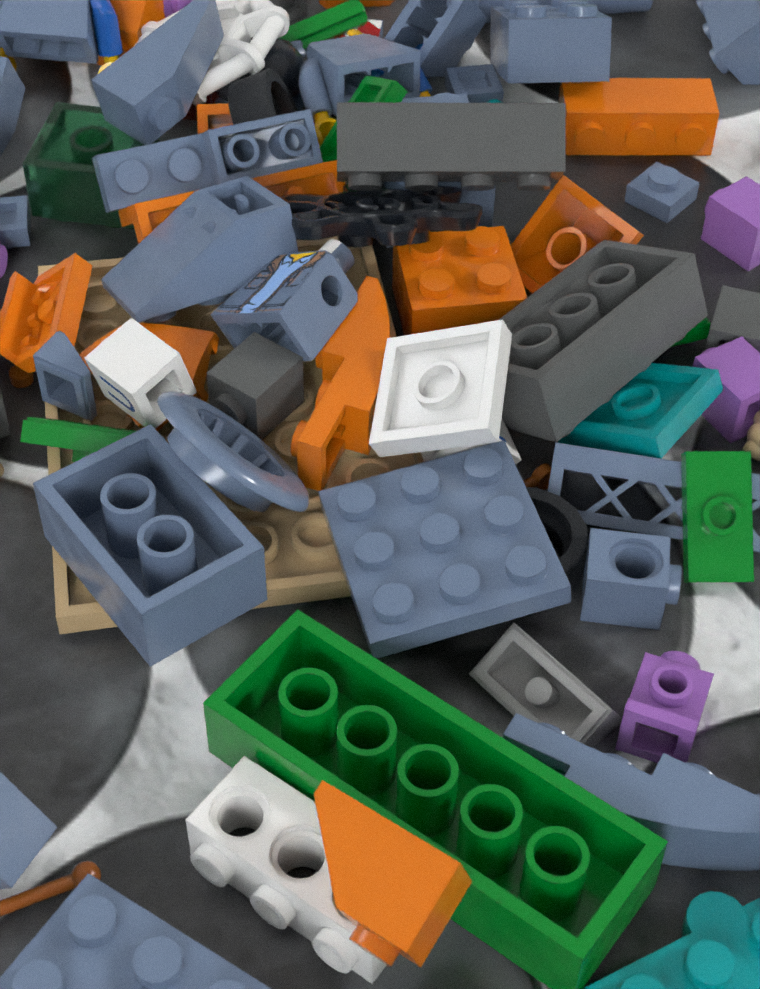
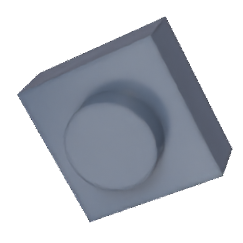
[445,64,504,103]
[624,162,700,223]
[0,195,31,249]

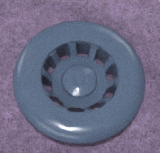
[157,391,309,512]

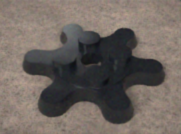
[280,184,482,248]

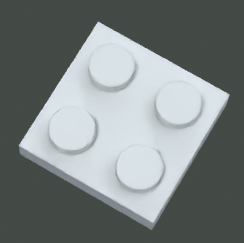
[369,319,512,457]

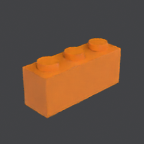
[558,78,720,156]

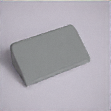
[469,623,622,747]

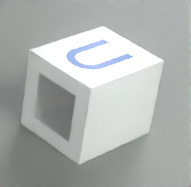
[84,318,197,429]

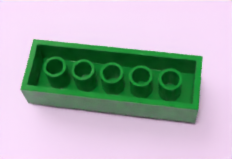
[203,609,668,989]

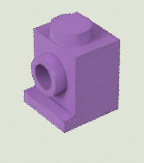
[615,651,714,763]

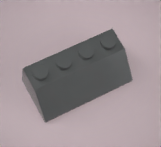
[337,102,566,191]
[499,240,708,442]

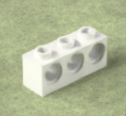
[185,756,387,984]

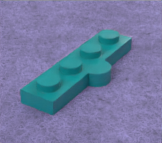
[585,891,760,989]

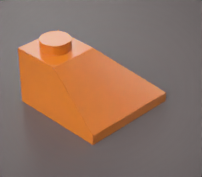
[511,175,644,293]

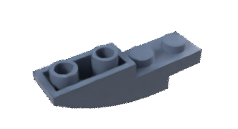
[92,109,323,213]
[503,713,760,871]

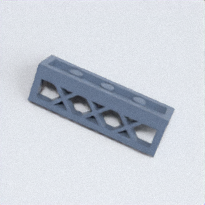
[548,442,760,552]

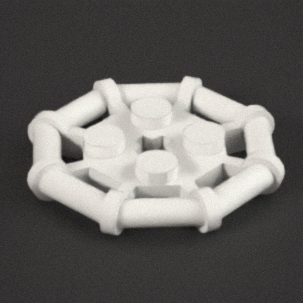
[134,0,290,106]

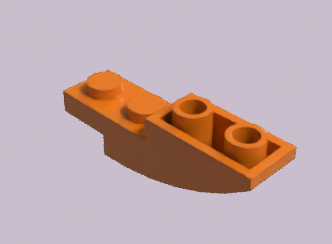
[290,276,390,491]

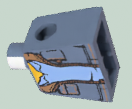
[211,239,358,361]

